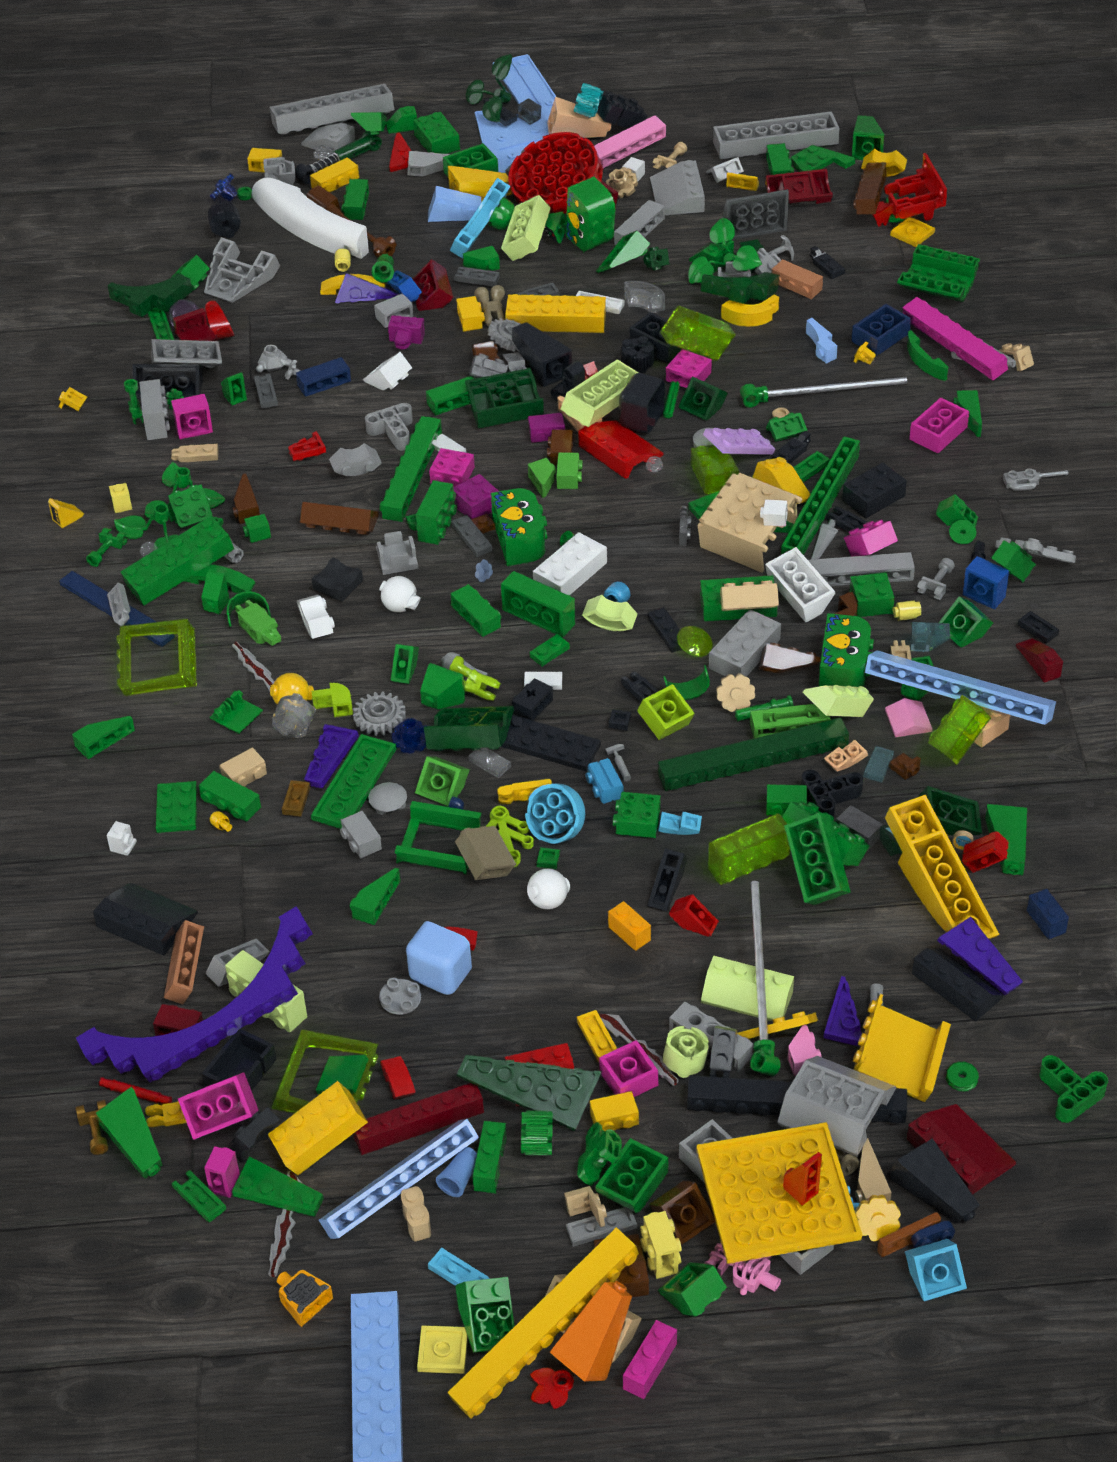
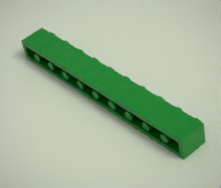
[781,437,860,555]

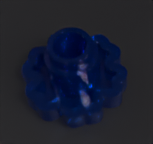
[210,173,238,201]
[392,718,427,754]

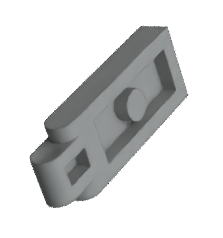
[107,583,131,626]

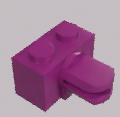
[388,316,425,349]

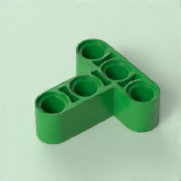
[1039,1055,1108,1123]

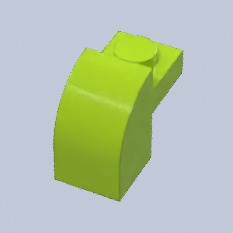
[311,683,353,718]

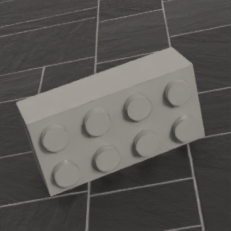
[709,609,781,677]

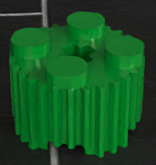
[521,1111,553,1156]

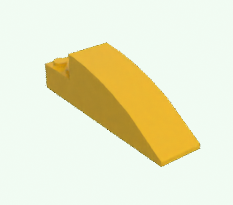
[885,795,999,939]

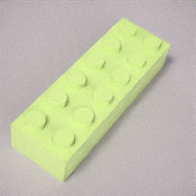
[560,359,638,427]

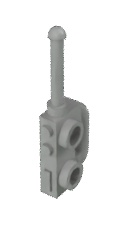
[1003,468,1069,491]

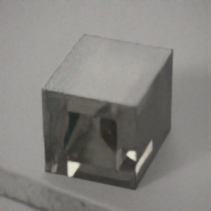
[518,98,541,125]

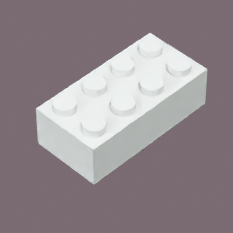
[533,532,607,595]

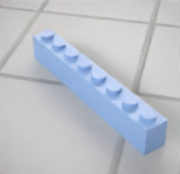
[319,1119,479,1239]

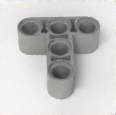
[365,403,413,451]

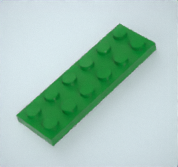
[311,734,397,829]

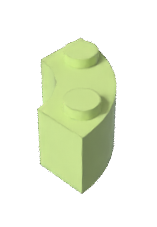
[582,595,637,631]

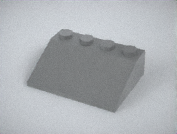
[650,160,705,215]
[151,339,222,368]

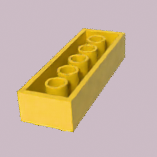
[505,294,606,333]

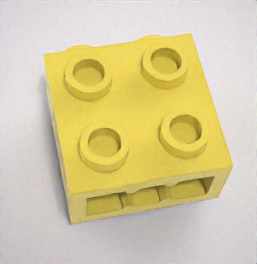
[640,1211,682,1279]

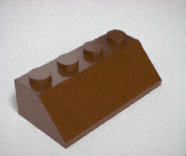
[300,502,379,535]

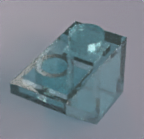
[910,622,950,652]

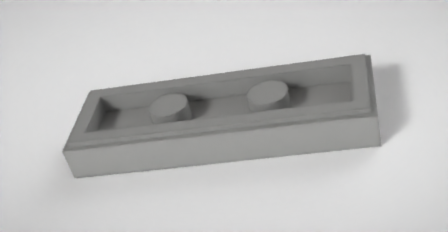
[566,1207,637,1247]

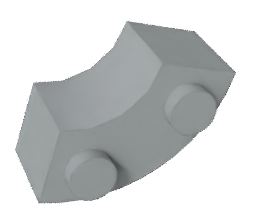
[329,443,382,476]

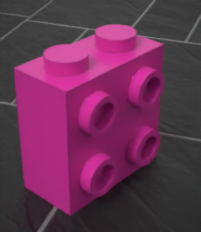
[666,349,712,388]
[429,448,475,487]

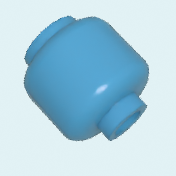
[604,581,630,603]

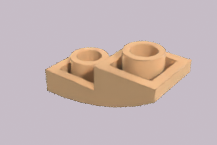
[824,740,868,772]

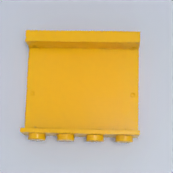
[853,994,951,1102]

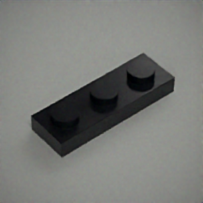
[648,607,689,653]

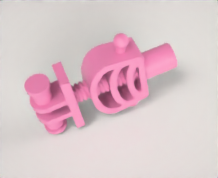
[704,1243,781,1295]

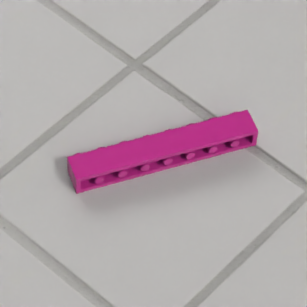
[902,297,1008,380]

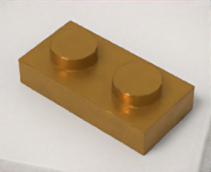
[282,780,310,817]

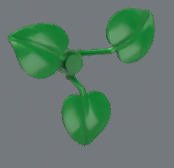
[688,218,762,284]
[145,462,226,520]
[114,503,178,550]

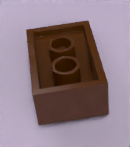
[594,1234,649,1297]

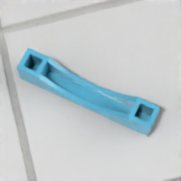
[450,178,510,259]

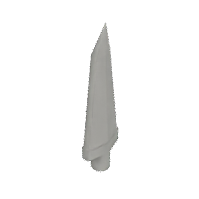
[811,519,838,560]

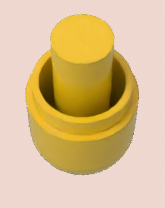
[210,811,232,832]

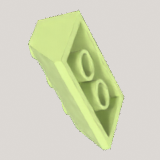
[803,685,874,717]

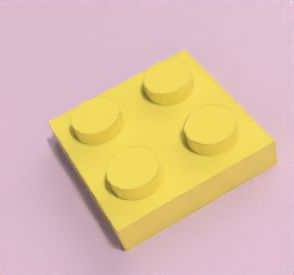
[417,1326,468,1374]

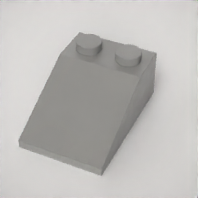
[301,123,355,155]

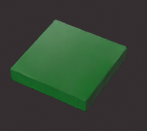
[316,1055,369,1095]

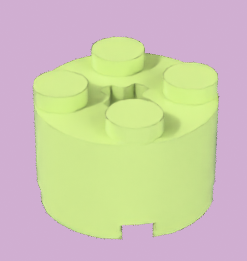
[662,1026,709,1078]

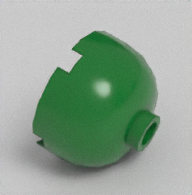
[488,197,515,230]

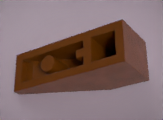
[232,473,260,524]

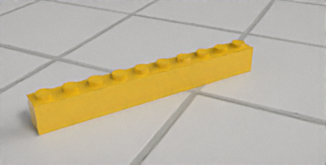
[448,1227,639,1419]

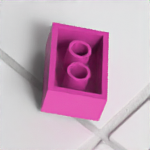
[909,398,969,453]
[178,1072,259,1140]

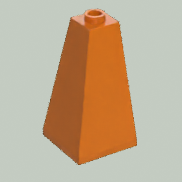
[550,1281,632,1382]

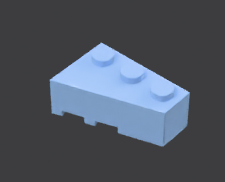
[428,186,481,222]

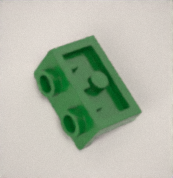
[766,413,808,442]

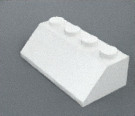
[765,547,835,622]

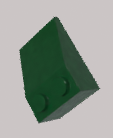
[916,786,982,836]

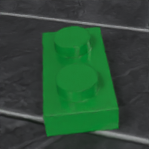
[529,634,570,667]

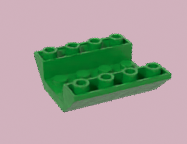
[897,244,980,302]

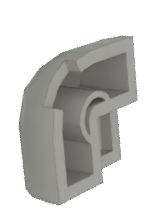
[263,157,295,185]

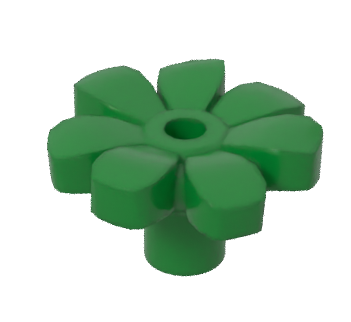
[166,389,184,410]

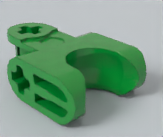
[577,1122,622,1186]

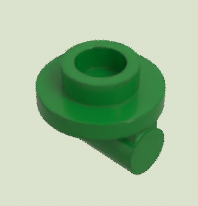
[560,531,574,547]

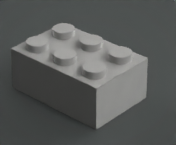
[140,379,170,440]

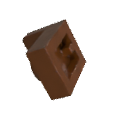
[889,753,921,780]

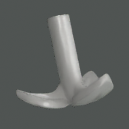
[768,235,794,261]

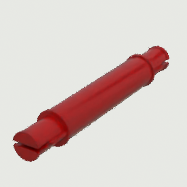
[99,1077,172,1104]

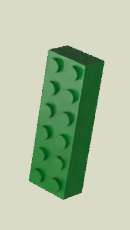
[120,516,234,606]

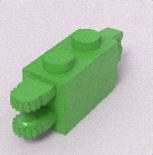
[235,600,281,646]

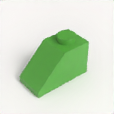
[528,458,556,498]

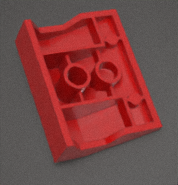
[578,420,663,479]

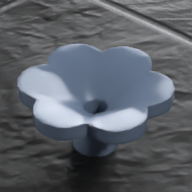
[475,559,493,582]

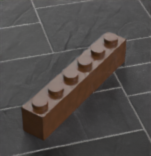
[854,162,887,214]

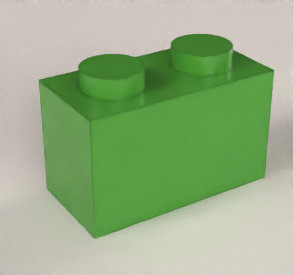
[557,452,583,489]

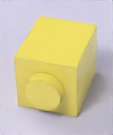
[109,483,132,513]

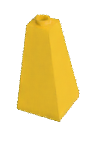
[448,166,512,203]

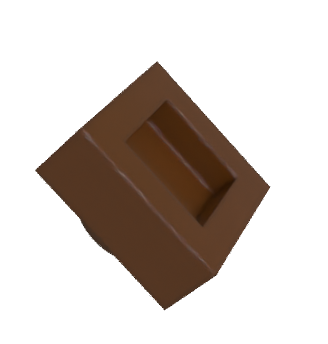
[471,514,495,534]

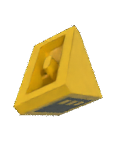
[48,498,84,528]

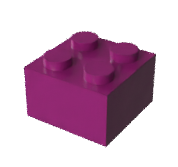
[453,474,499,519]

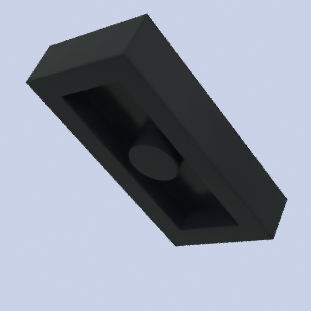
[1018,611,1059,644]

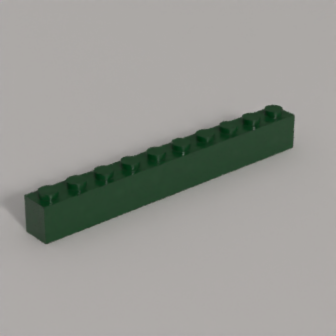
[658,718,849,791]

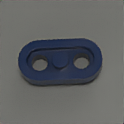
[911,1221,955,1248]

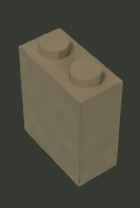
[455,826,516,880]

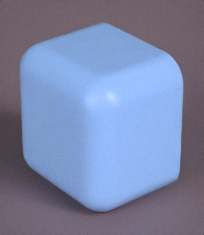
[406,921,472,995]

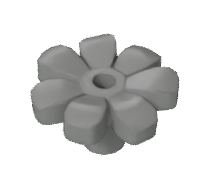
[285,360,300,380]

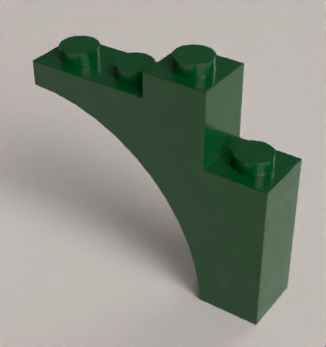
[700,272,780,304]
[107,273,192,317]

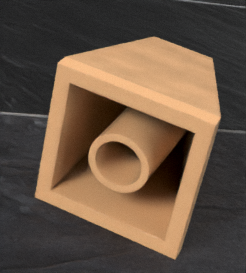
[547,97,611,138]

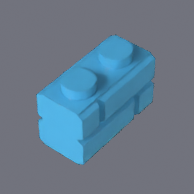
[585,758,624,804]

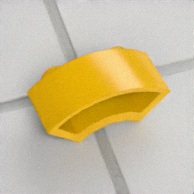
[861,149,907,177]

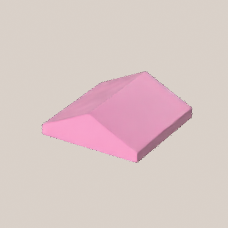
[885,698,932,737]

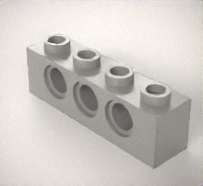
[669,1002,753,1073]

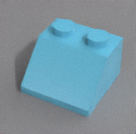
[905,1239,967,1301]

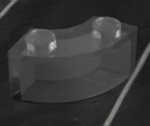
[624,281,665,313]

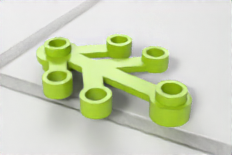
[486,806,534,867]

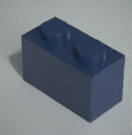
[1027,889,1069,940]

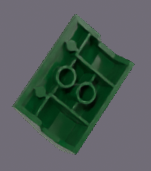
[465,368,544,428]
[424,706,514,751]

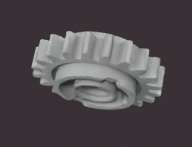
[488,318,520,352]
[353,692,406,736]

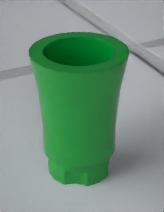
[372,254,394,282]

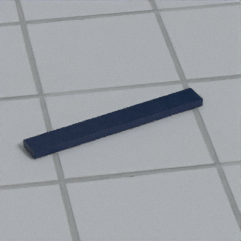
[59,571,175,647]

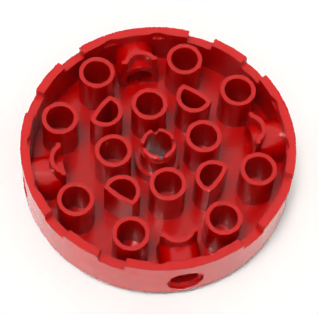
[509,132,603,214]

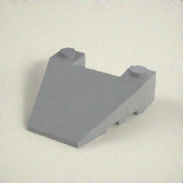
[204,237,280,303]

